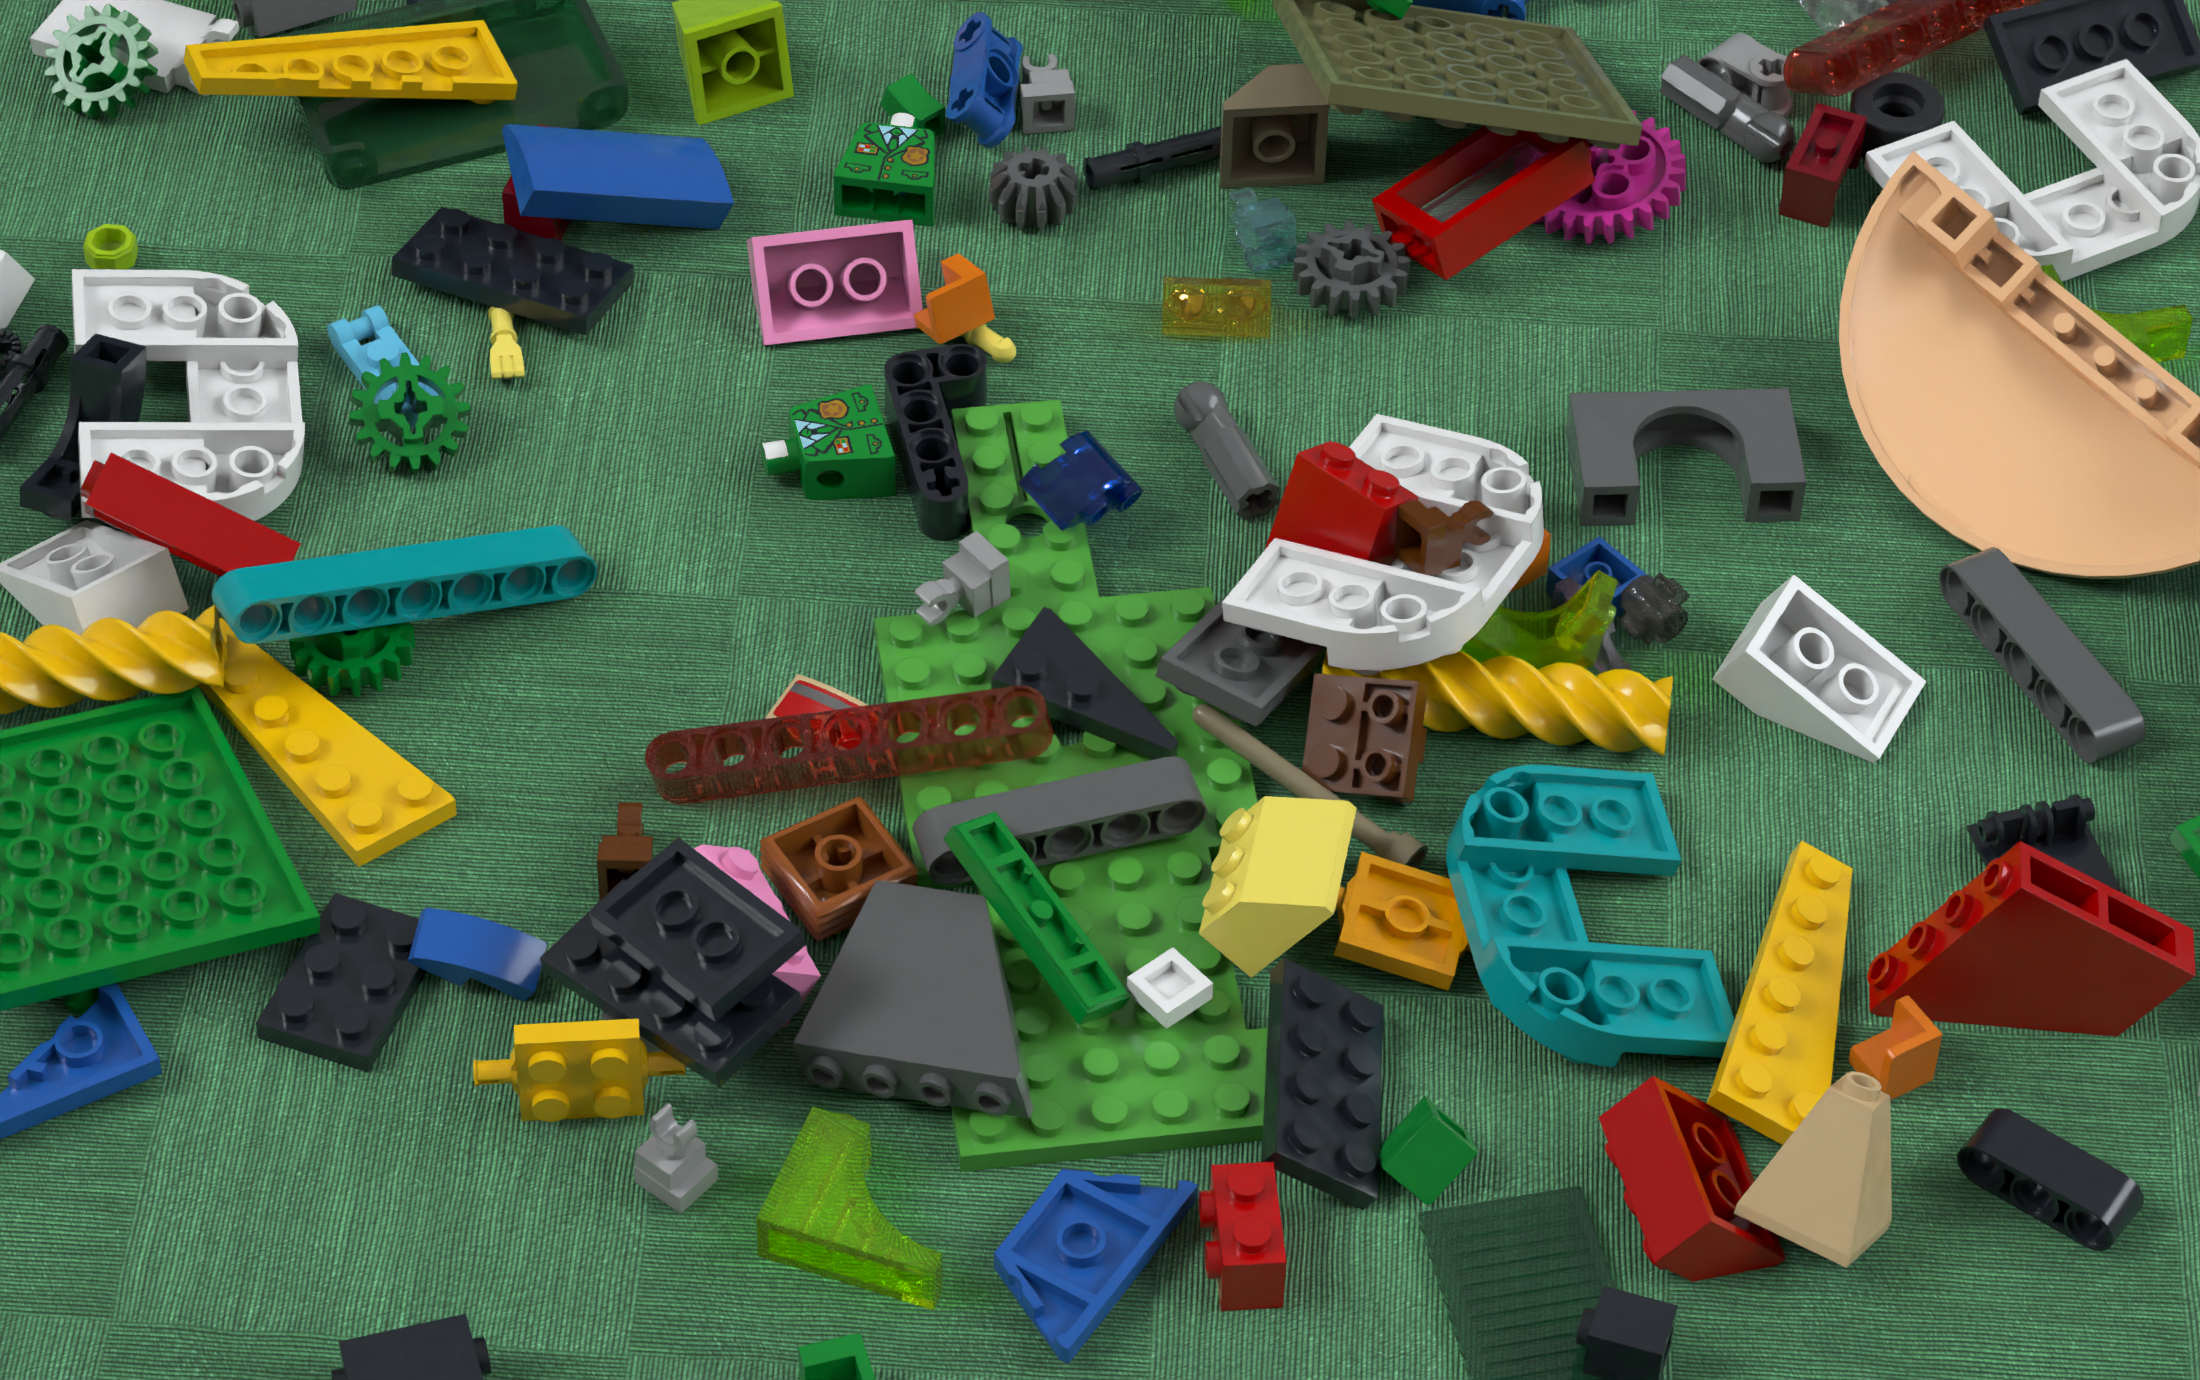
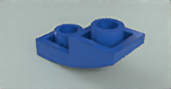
[408,907,547,1002]

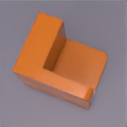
[913,253,995,345]
[1848,995,1943,1100]

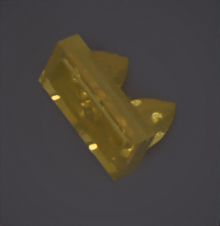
[1162,276,1272,338]

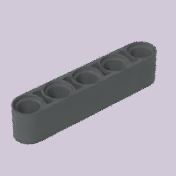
[1939,547,2145,763]
[912,756,1208,885]

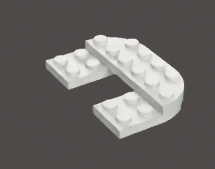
[1864,59,2200,283]
[72,269,305,521]
[1222,414,1544,675]

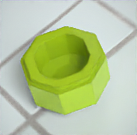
[83,224,138,270]

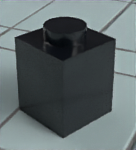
[1576,1286,1678,1380]

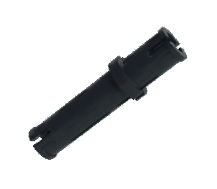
[1083,126,1221,191]
[0,324,70,440]

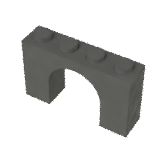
[1565,388,1807,526]

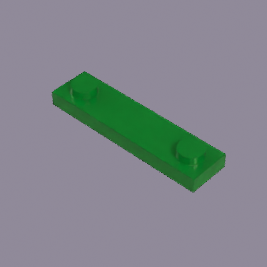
[943,811,1131,1025]

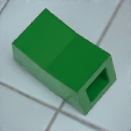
[880,73,945,136]

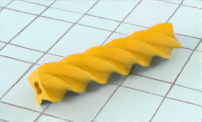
[0,605,228,714]
[1322,650,1673,757]

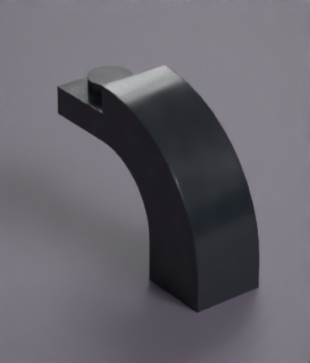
[20,333,146,520]

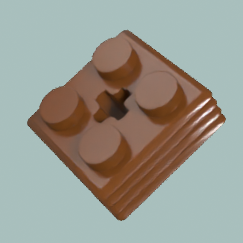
[760,797,918,940]

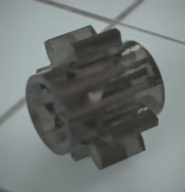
[1618,573,1690,645]

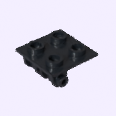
[1966,794,2121,892]

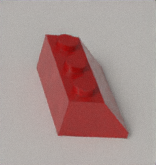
[1598,1076,1786,1282]

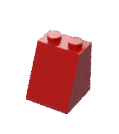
[1264,441,1418,566]

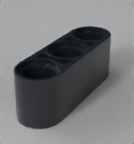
[1957,1108,2144,1251]

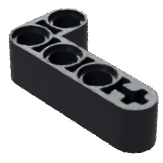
[884,344,987,541]

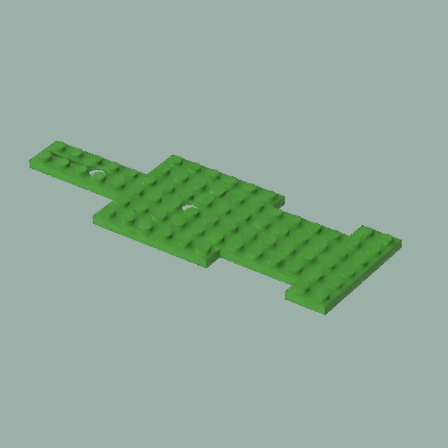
[874,399,1268,1172]

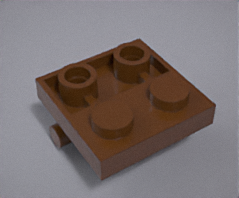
[1302,673,1428,804]

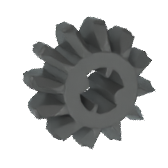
[989,145,1078,232]

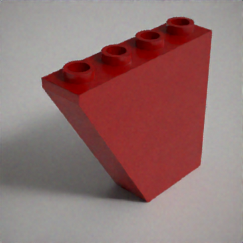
[1867,841,2196,1037]

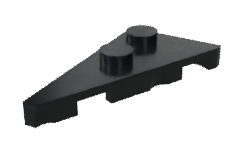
[991,607,1178,759]

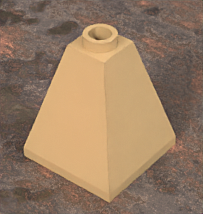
[1734,1071,1892,1268]

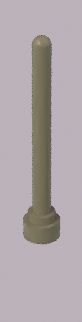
[1192,704,1428,869]

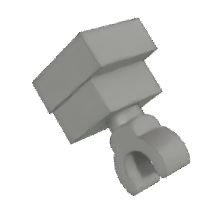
[1020,54,1075,134]
[914,531,1011,626]
[634,1103,718,1214]

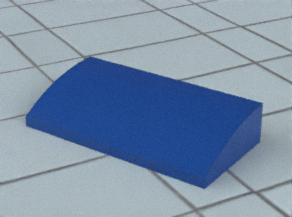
[502,124,734,229]

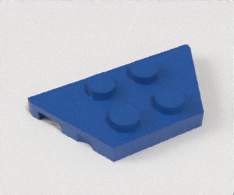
[994,1169,1198,1364]

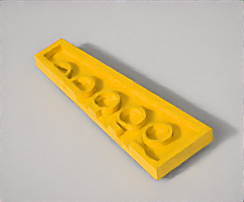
[184,20,518,104]
[198,618,457,867]
[1706,840,1853,1145]

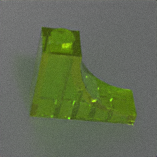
[756,1107,943,1310]

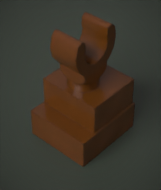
[1394,500,1494,576]
[597,802,654,901]

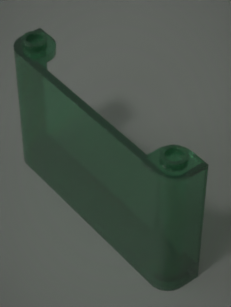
[272,0,629,190]

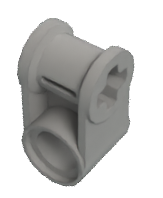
[1698,33,1796,118]

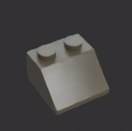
[1219,63,1329,189]

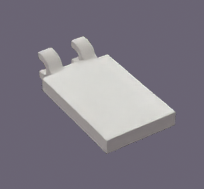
[30,0,240,97]

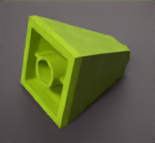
[672,0,794,125]

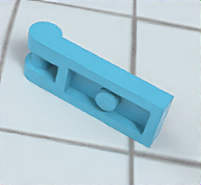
[327,305,439,428]

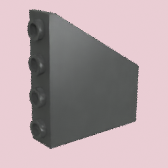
[793,880,1034,1119]

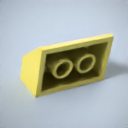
[1199,796,1357,978]

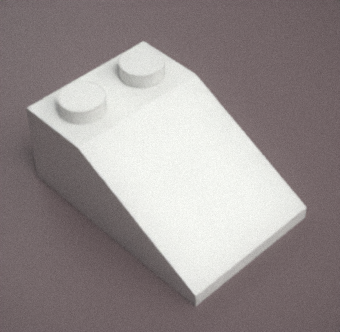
[0,520,189,635]
[1712,575,1926,763]

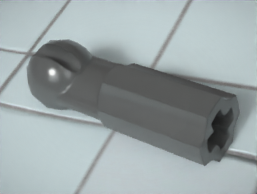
[1659,55,1795,163]
[1174,382,1280,520]

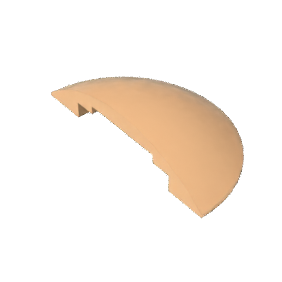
[1839,151,2200,579]

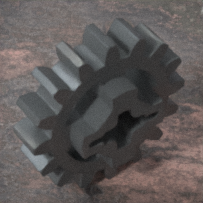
[1293,220,1410,319]

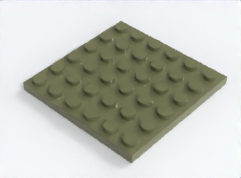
[1272,0,1643,150]

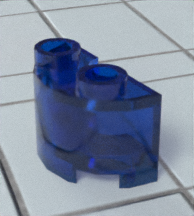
[1019,431,1143,531]

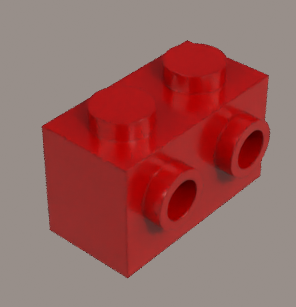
[1199,1161,1287,1311]

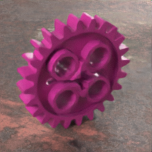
[1515,110,1686,244]

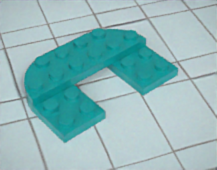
[1446,765,1735,1067]

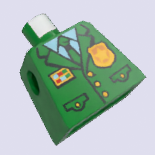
[833,113,935,227]
[761,384,896,500]

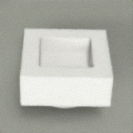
[1127,947,1213,1029]

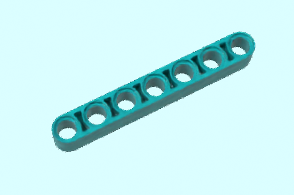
[211,525,598,644]

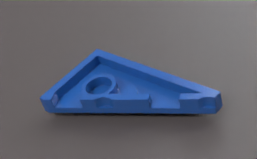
[0,983,162,1139]

